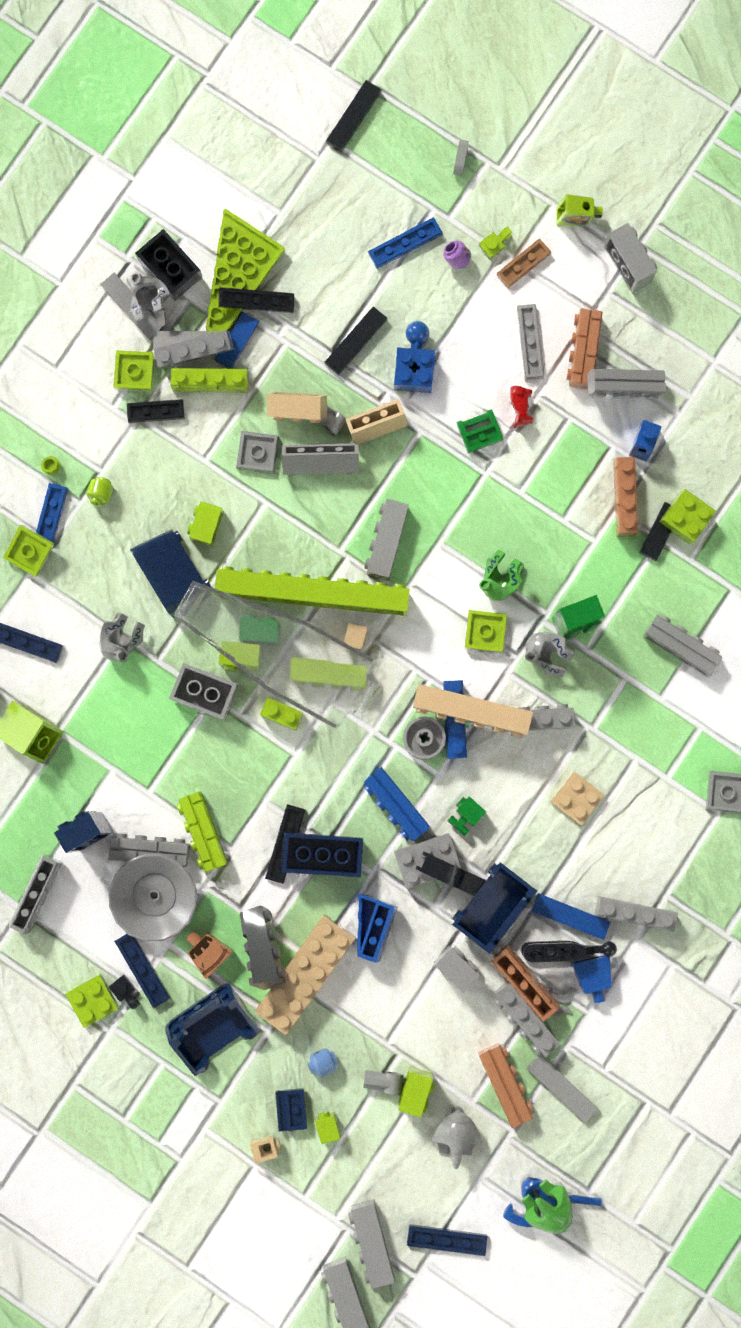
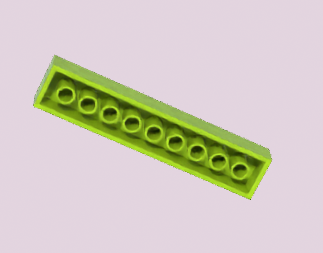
[214,566,410,616]

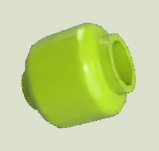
[86,477,114,506]

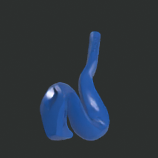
[503,1177,602,1228]

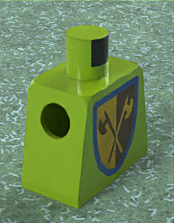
[556,194,603,226]

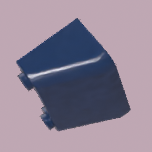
[130,529,212,618]
[452,862,537,954]
[165,983,260,1076]

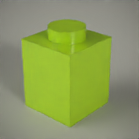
[315,1111,341,1145]

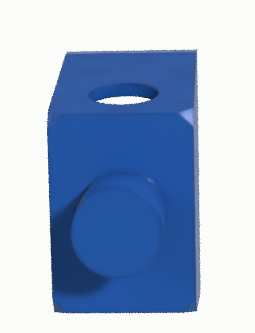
[629,420,662,462]
[571,955,612,1003]

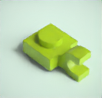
[479,226,512,260]

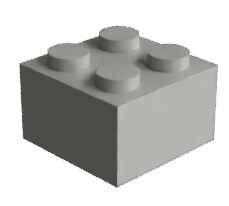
[434,945,480,993]

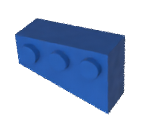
[357,893,398,963]

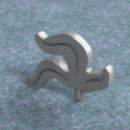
[550,988,577,1016]

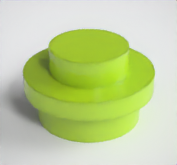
[41,456,60,475]

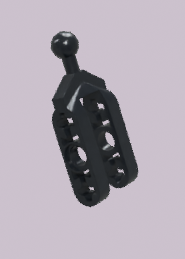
[521,940,617,962]

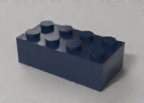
[54,811,113,853]
[281,832,363,877]

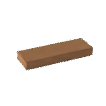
[496,238,552,289]

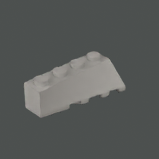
[153,330,234,368]

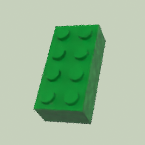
[552,595,605,641]

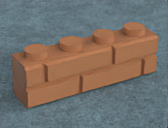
[566,308,603,389]
[613,457,638,537]
[491,944,560,1022]
[478,1043,534,1128]

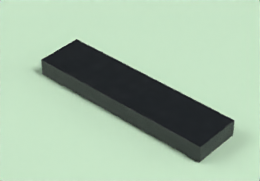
[326,80,382,152]
[218,287,294,313]
[324,306,387,376]
[265,804,306,884]

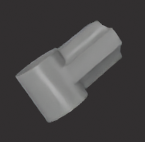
[320,405,347,436]
[363,1070,404,1095]

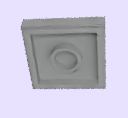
[236,431,279,474]
[706,771,741,813]

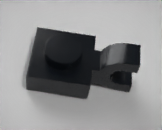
[109,974,141,1010]

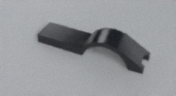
[416,851,486,896]

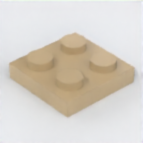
[550,771,605,826]

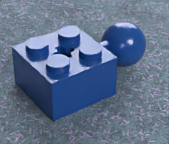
[394,321,435,393]

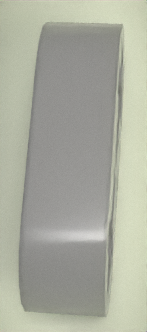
[453,139,469,176]

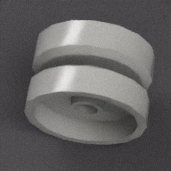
[403,716,446,760]

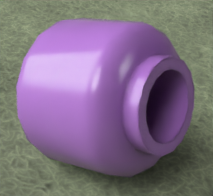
[443,241,471,269]

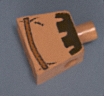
[186,931,234,979]

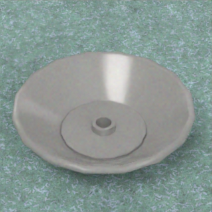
[108,854,197,942]

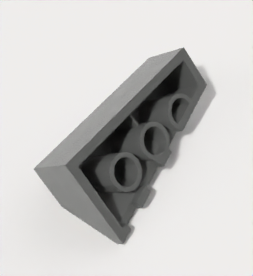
[240,905,286,990]

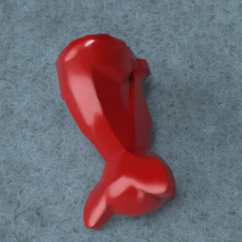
[510,386,534,429]

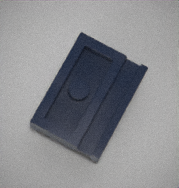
[275,1088,307,1132]

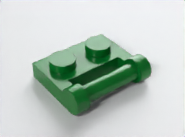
[456,409,504,453]

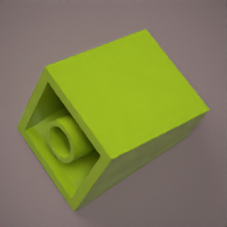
[0,700,64,764]

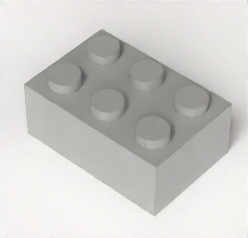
[603,223,657,294]
[169,663,239,721]
[394,833,461,889]

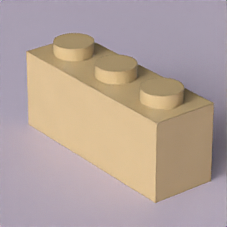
[267,391,327,423]
[345,399,408,445]

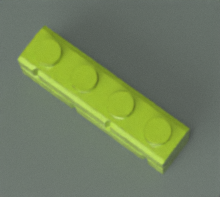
[171,368,249,393]
[177,791,228,872]

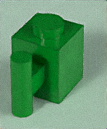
[447,796,486,836]

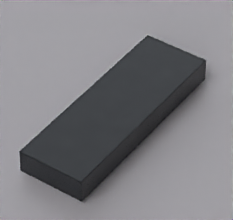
[127,399,185,423]
[639,502,671,561]

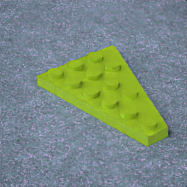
[206,208,285,331]

